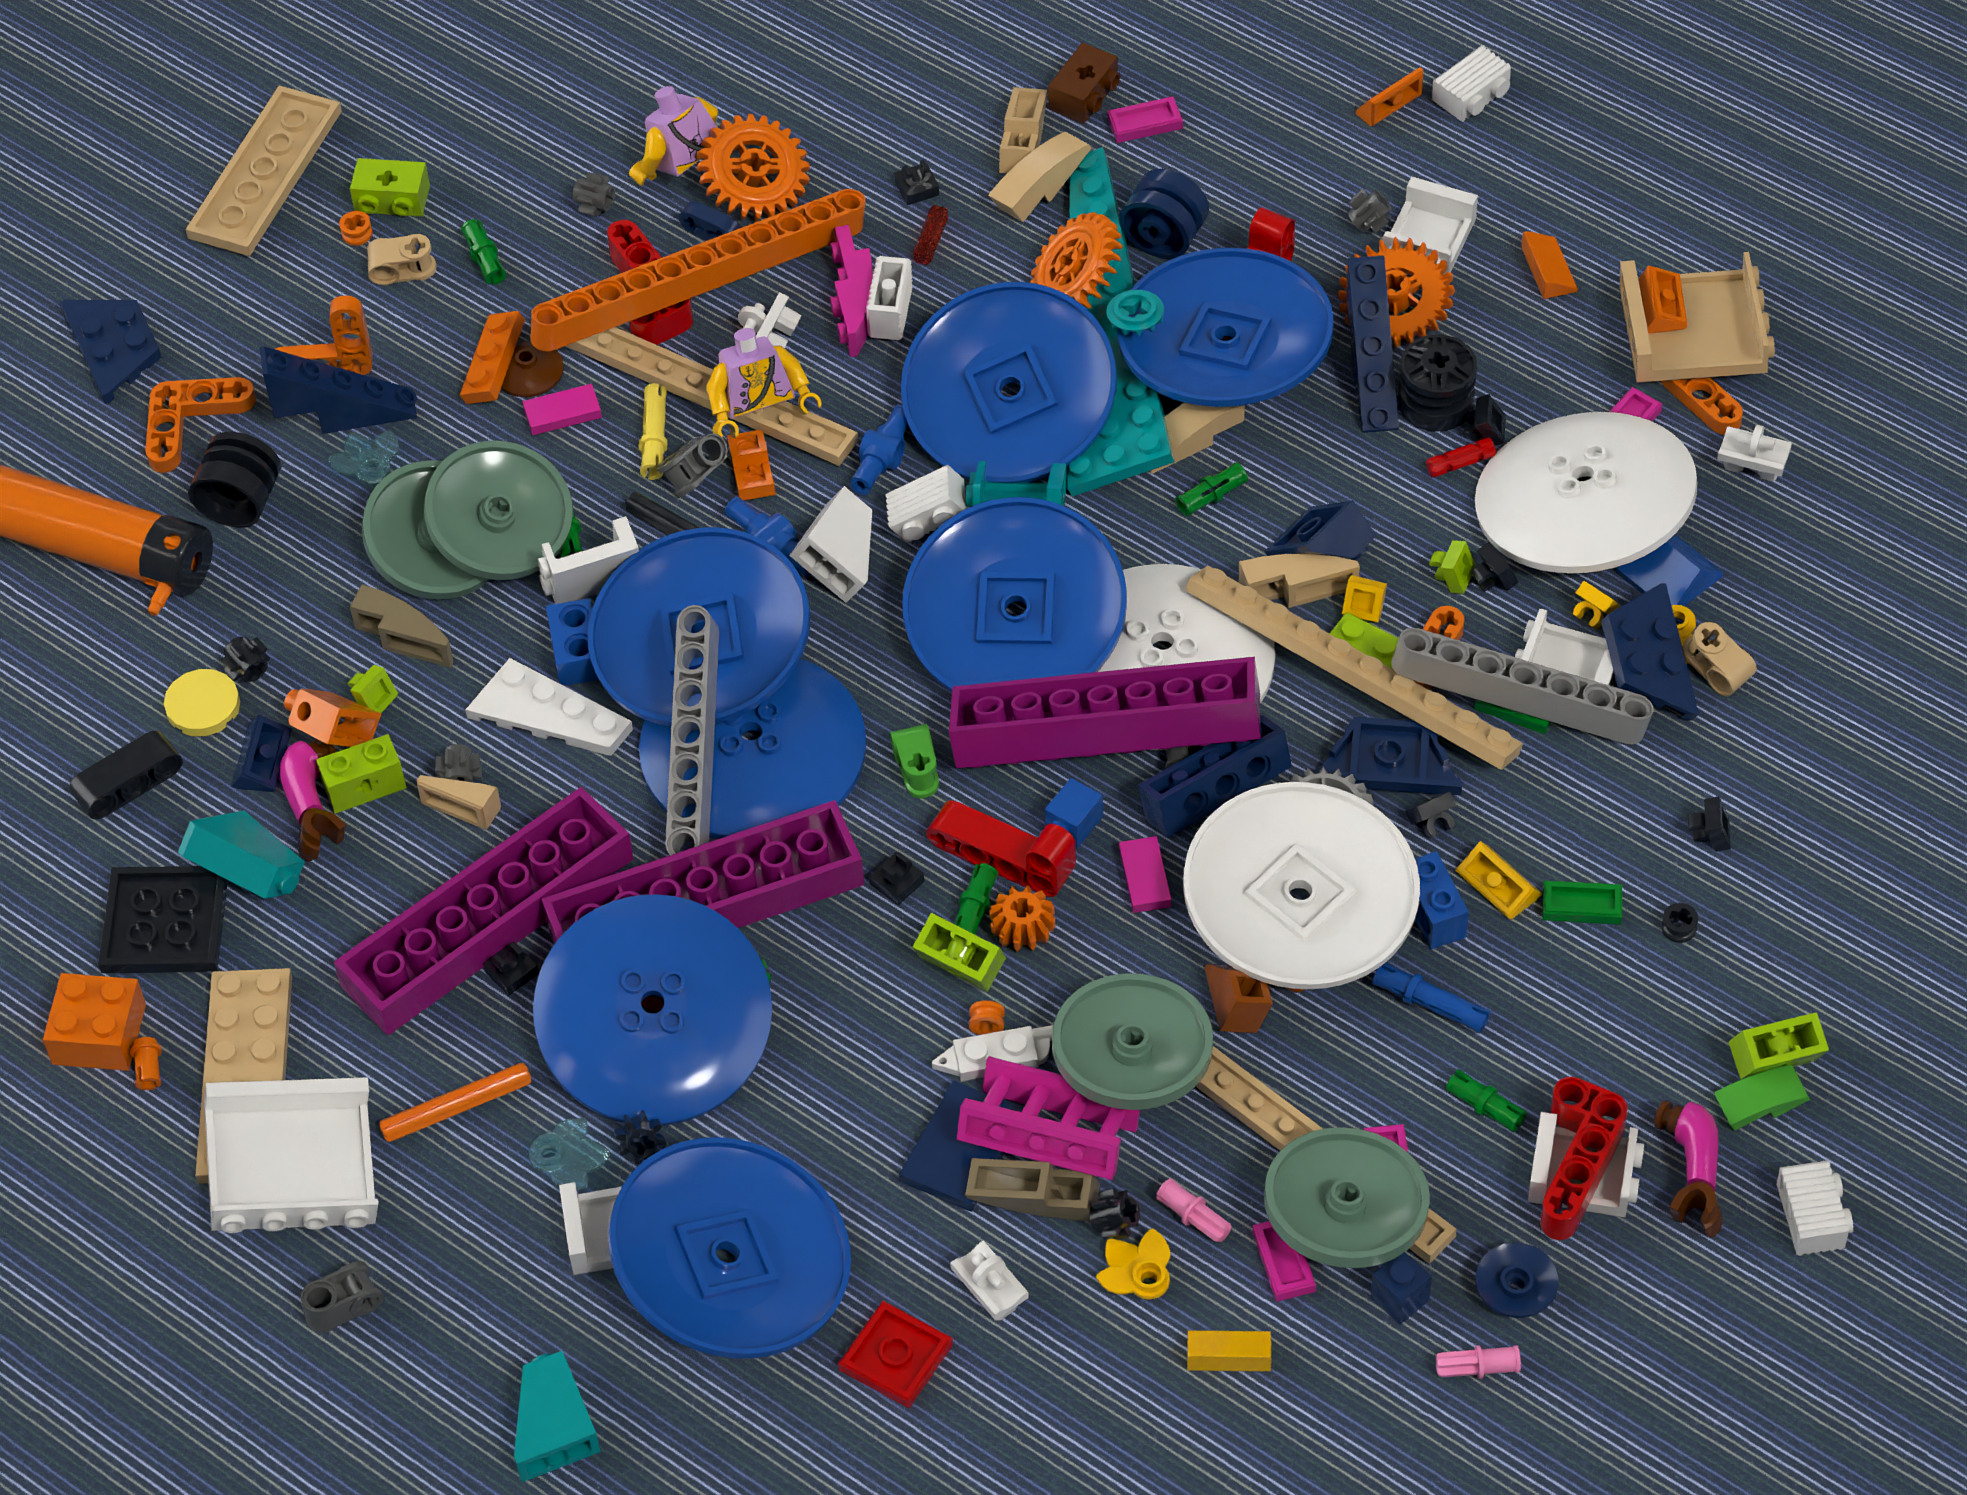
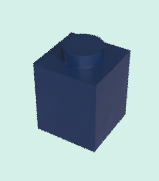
[1371,1252,1432,1325]

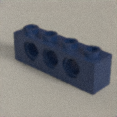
[1138,715,1292,837]

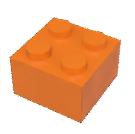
[43,973,146,1071]

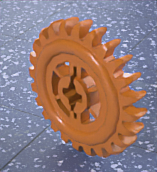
[697,114,810,222]
[1030,212,1123,309]
[1337,237,1455,348]

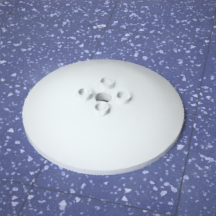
[1475,412,1698,573]
[1098,564,1275,750]
[1183,782,1420,989]

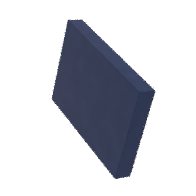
[899,1080,1023,1212]

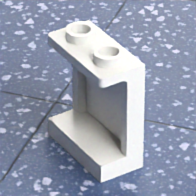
[1383,177,1478,274]
[537,517,639,604]
[1515,609,1615,686]
[1528,1112,1644,1217]
[559,1182,621,1275]

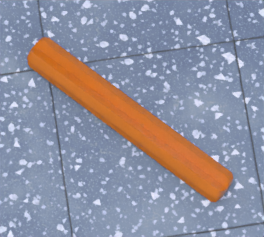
[379,1063,531,1142]

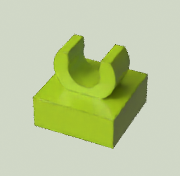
[1429,540,1476,594]
[347,665,398,713]

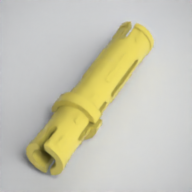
[639,383,668,480]

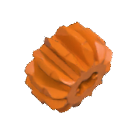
[990,885,1056,953]

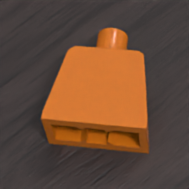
[284,688,382,747]

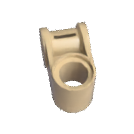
[367,234,437,285]
[1682,622,1757,697]

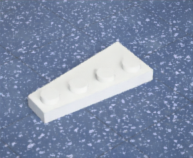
[465,658,633,756]

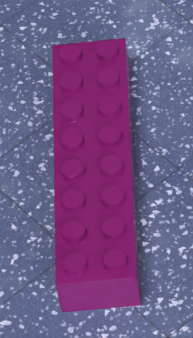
[949,656,1260,768]
[334,787,634,1036]
[541,800,864,944]

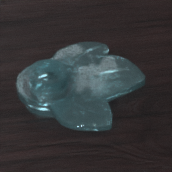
[328,429,399,484]
[529,1118,610,1190]

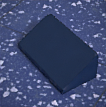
[231,714,292,792]

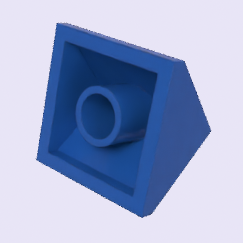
[1617,534,1723,606]

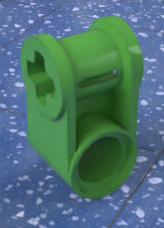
[890,723,939,799]

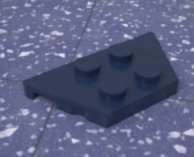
[60,300,161,404]
[1601,583,1699,721]
[1314,717,1462,796]

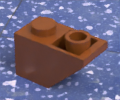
[1204,964,1273,1033]

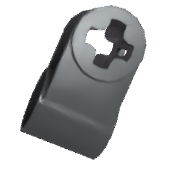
[656,434,728,498]
[301,1261,384,1332]

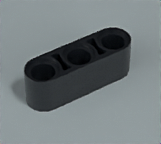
[69,730,183,820]

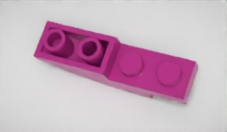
[830,225,873,357]

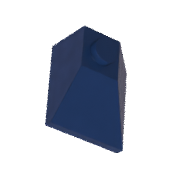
[1265,500,1377,560]

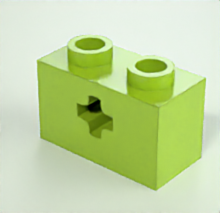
[350,158,430,217]
[316,734,407,814]
[913,913,1006,992]
[1729,1012,1829,1080]

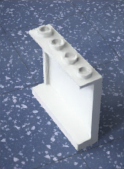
[204,1078,378,1233]

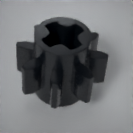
[221,636,270,682]
[614,1110,666,1164]
[1089,1188,1140,1240]

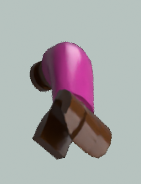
[280,739,346,862]
[1654,1100,1723,1238]

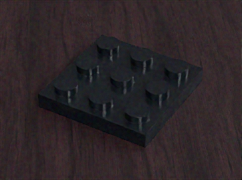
[98,866,228,973]

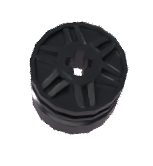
[1399,334,1477,432]
[188,431,282,528]

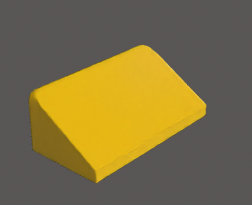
[1455,841,1543,920]
[1187,1330,1271,1371]

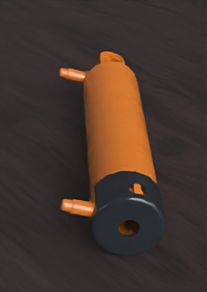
[0,464,213,616]

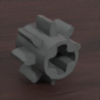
[573,172,615,216]
[1348,189,1392,233]
[435,744,482,782]

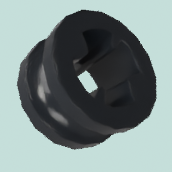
[1661,903,1699,943]

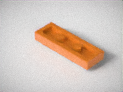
[460,311,525,404]

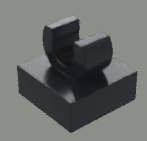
[894,160,940,205]
[1464,394,1506,446]
[1471,542,1519,592]
[1405,792,1456,838]
[1688,796,1731,852]
[869,852,925,906]
[483,941,539,996]

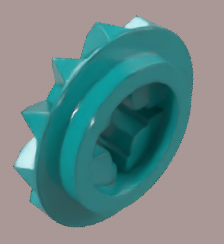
[1106,290,1164,336]

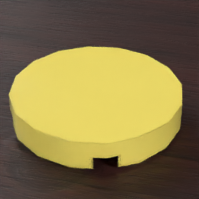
[164,669,240,736]

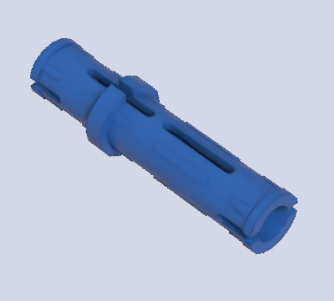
[1372,962,1491,1034]

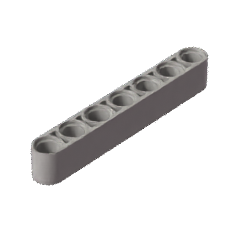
[666,605,719,855]
[1392,628,1654,745]

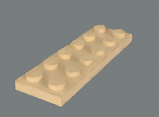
[186,85,342,256]
[195,968,292,1184]

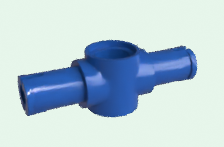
[850,404,909,495]
[725,496,812,578]

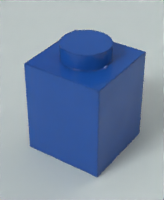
[1045,778,1103,848]

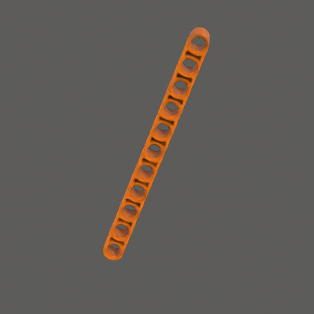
[530,189,866,351]

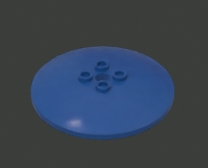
[1117,248,1333,407]
[901,282,1117,483]
[902,497,1127,692]
[588,527,811,726]
[639,659,866,839]
[533,894,772,1126]
[608,1137,851,1359]

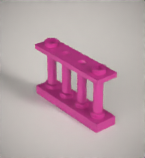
[957,1056,1140,1180]

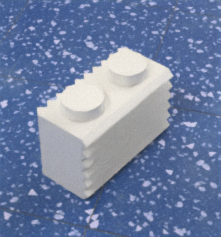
[1432,45,1511,122]
[866,256,913,340]
[885,465,967,542]
[1776,1160,1853,1256]

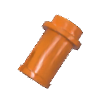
[130,1037,162,1090]

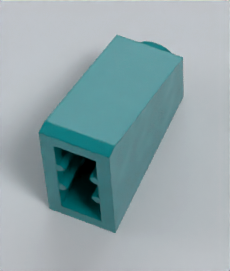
[178,810,305,899]
[514,1351,600,1482]

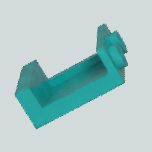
[966,461,1067,507]

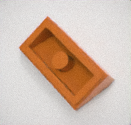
[1356,67,1423,126]
[1521,231,1578,299]
[1638,265,1688,333]

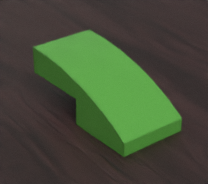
[1714,1064,1810,1131]

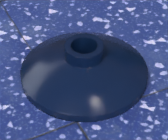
[1475,1243,1559,1318]

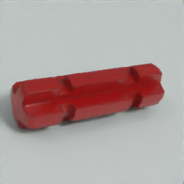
[1425,438,1496,477]

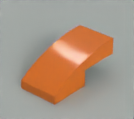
[727,429,776,501]

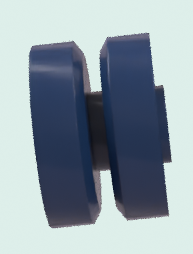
[1119,169,1209,259]

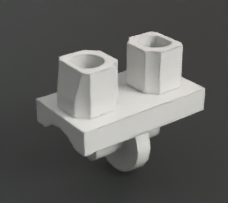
[738,292,801,348]
[1717,425,1792,482]
[950,1240,1028,1321]

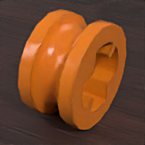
[339,211,373,246]
[969,1001,1005,1035]

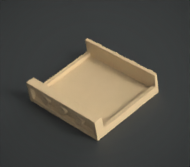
[1619,252,1775,382]

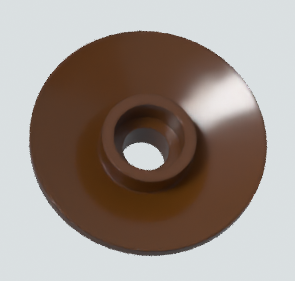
[501,340,564,398]

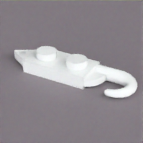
[932,1025,1053,1081]

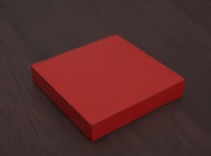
[838,1301,953,1408]

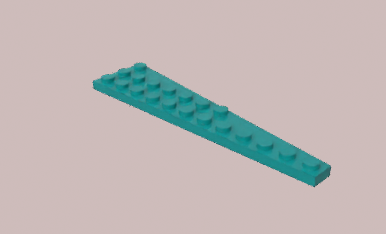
[1067,147,1175,497]

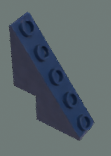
[1346,255,1399,433]
[259,346,417,434]

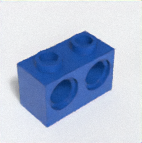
[546,598,599,686]
[1415,851,1469,950]

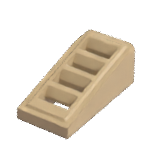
[417,775,501,829]

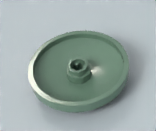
[424,441,573,580]
[362,460,491,600]
[1052,973,1213,1110]
[1264,1127,1430,1268]

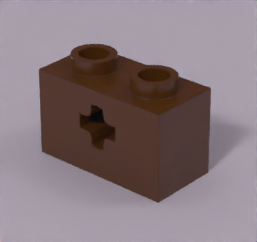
[1048,42,1121,124]

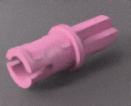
[1156,1178,1232,1242]
[1436,1345,1521,1379]

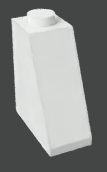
[789,486,872,603]

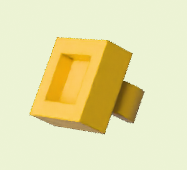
[1342,575,1387,623]
[1573,581,1621,630]

